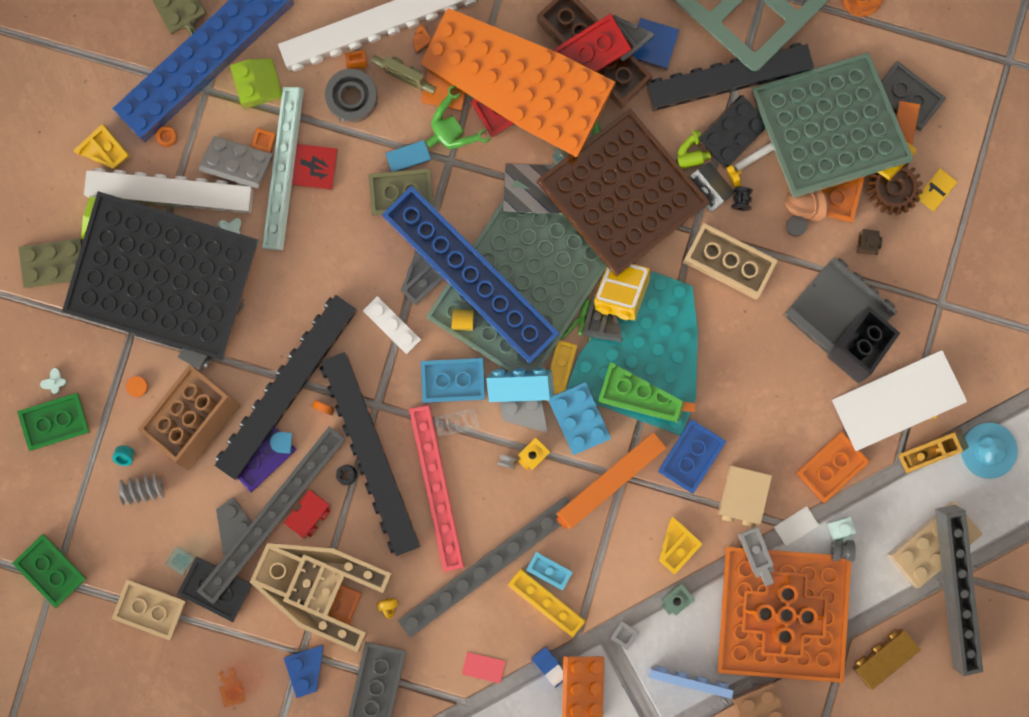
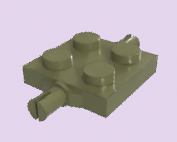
[153,0,207,35]
[371,55,437,95]

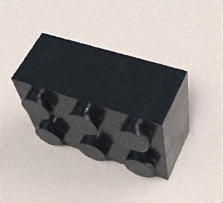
[827,306,900,384]

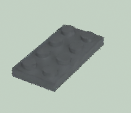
[348,641,406,717]

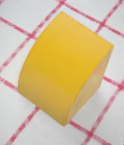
[452,309,474,331]

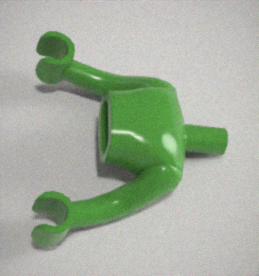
[425,86,491,149]

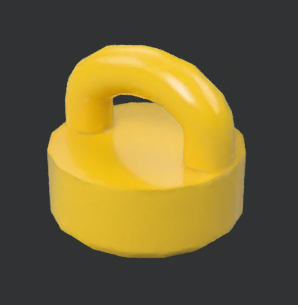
[376,598,398,619]

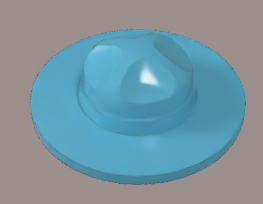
[961,423,1018,479]

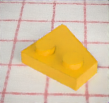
[74,124,131,169]
[659,517,702,575]

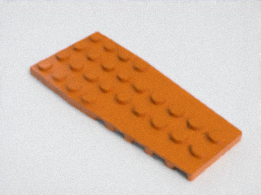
[421,8,616,157]

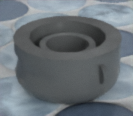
[325,68,378,123]

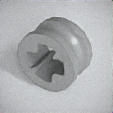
[497,455,517,469]

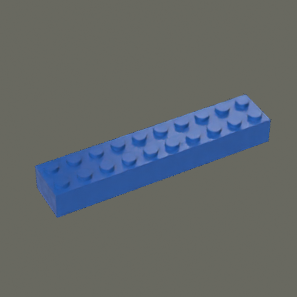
[112,0,294,143]
[382,185,560,365]

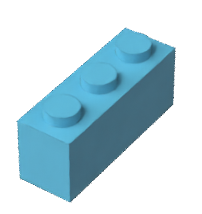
[486,367,554,402]

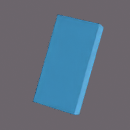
[385,140,431,172]

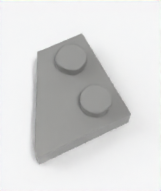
[500,400,548,432]

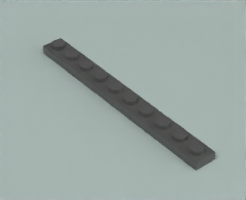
[197,426,346,604]
[398,496,570,637]

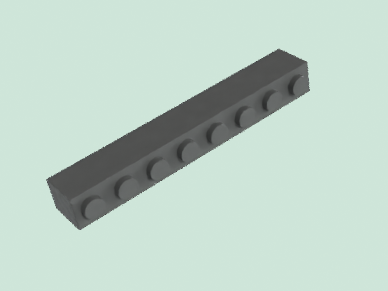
[935,504,983,676]

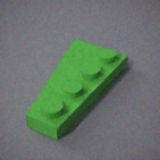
[598,362,685,423]

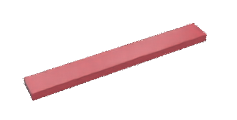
[409,405,464,572]

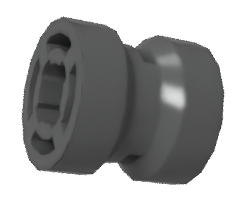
[830,540,856,561]

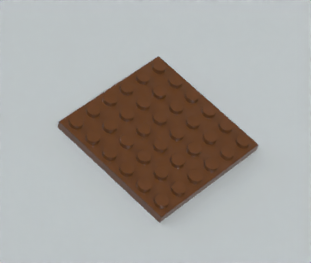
[536,108,710,277]

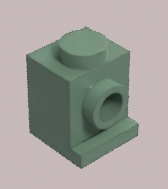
[661,583,695,616]

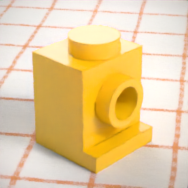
[518,437,550,470]

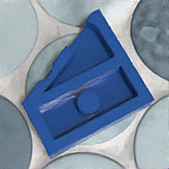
[284,645,324,698]

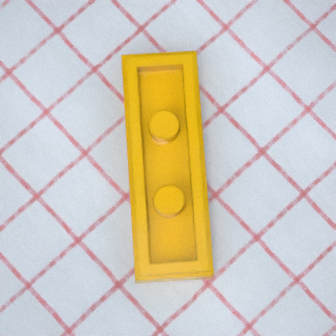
[544,340,577,402]

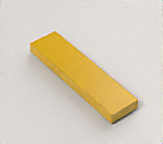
[508,568,586,637]

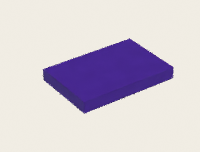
[239,427,297,493]

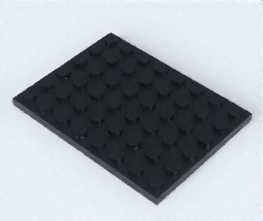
[62,191,259,360]

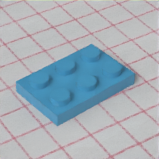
[421,358,485,403]
[548,381,612,455]

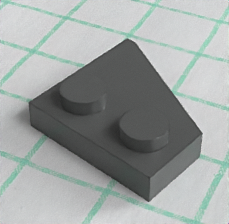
[613,15,655,61]
[401,250,444,306]
[583,296,623,343]
[216,497,252,555]

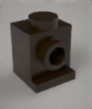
[857,229,882,255]

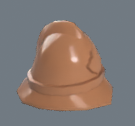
[785,190,828,221]

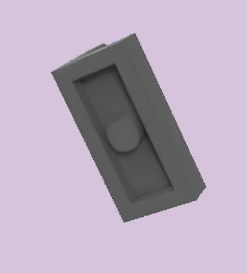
[689,162,735,212]

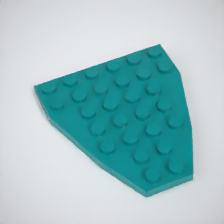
[566,272,698,436]

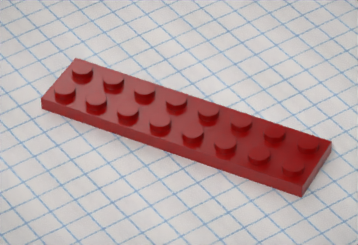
[471,13,632,137]

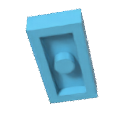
[526,552,573,590]

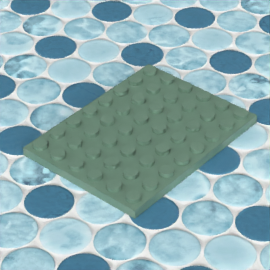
[426,180,607,372]

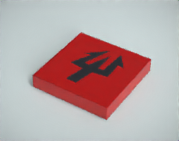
[292,144,338,190]

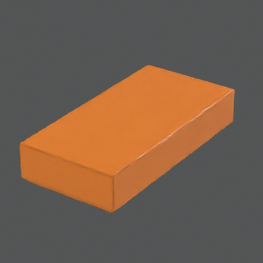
[896,101,920,145]

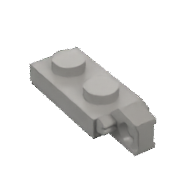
[738,526,774,586]

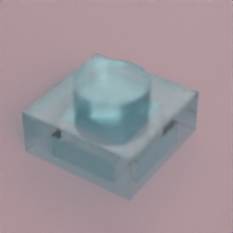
[165,546,195,575]

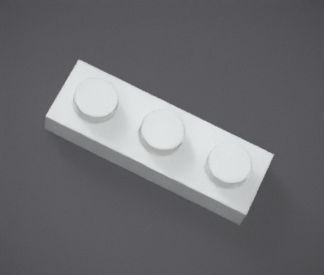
[363,296,421,354]

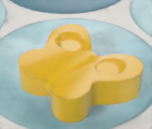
[726,165,742,188]

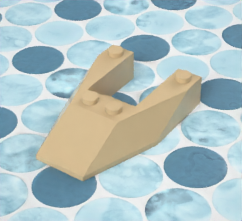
[250,543,393,652]

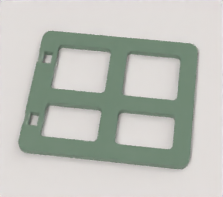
[673,0,829,71]

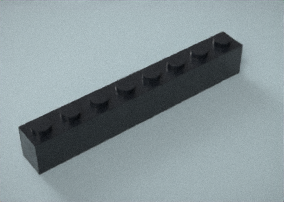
[647,43,814,112]

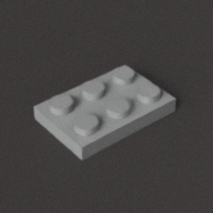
[199,136,272,189]

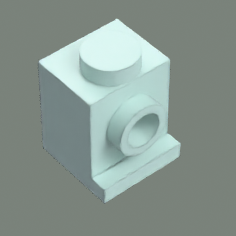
[827,517,856,542]

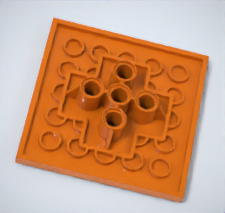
[717,547,851,683]

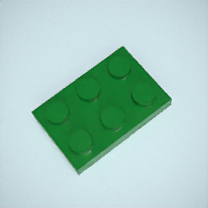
[17,393,91,451]
[12,534,87,608]

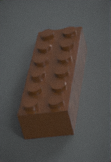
[537,0,653,109]

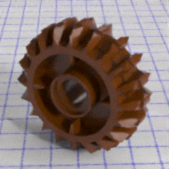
[866,163,923,216]

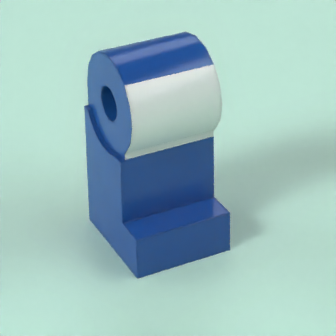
[531,646,563,688]

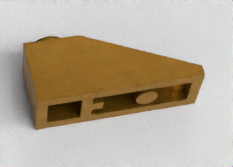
[898,428,969,474]

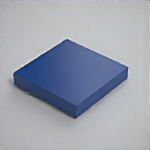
[633,18,679,70]

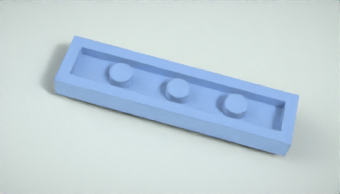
[648,666,734,699]

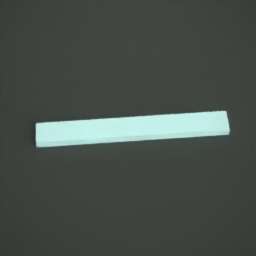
[262,87,304,251]

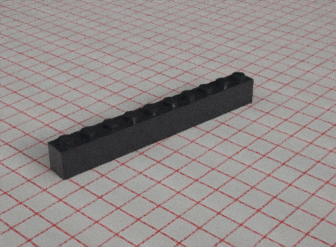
[214,295,357,481]
[320,352,421,556]

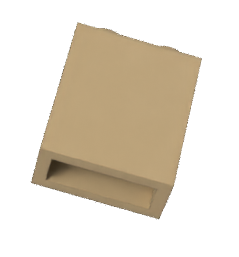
[718,466,772,527]

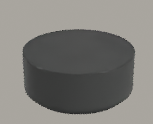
[786,215,807,237]

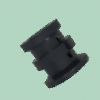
[731,187,753,211]
[336,465,357,485]

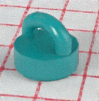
[112,445,135,466]

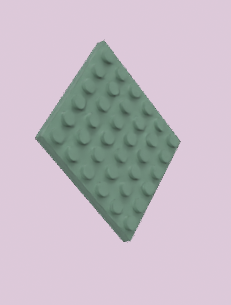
[751,52,913,198]

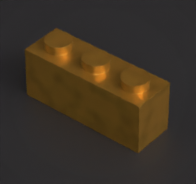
[853,629,921,690]

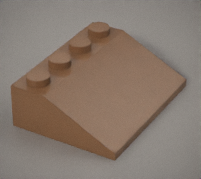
[138,365,241,470]

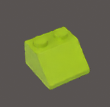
[230,58,282,109]

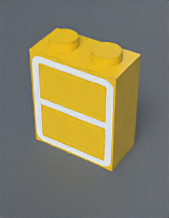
[594,264,651,321]

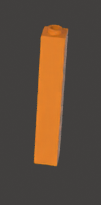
[556,432,666,530]

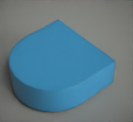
[270,432,293,454]

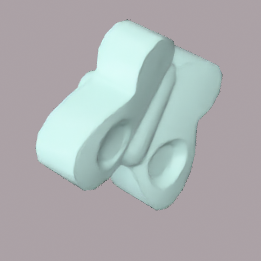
[217,218,241,234]
[40,368,67,394]

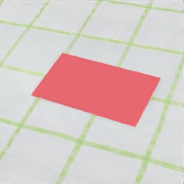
[462,652,506,683]

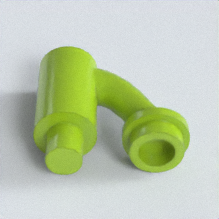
[676,129,711,169]

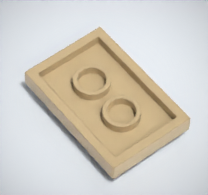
[112,579,186,641]

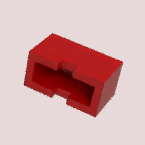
[284,490,331,539]

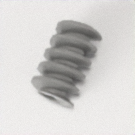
[119,473,165,506]

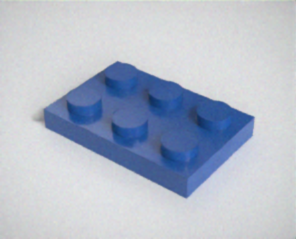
[657,419,727,494]

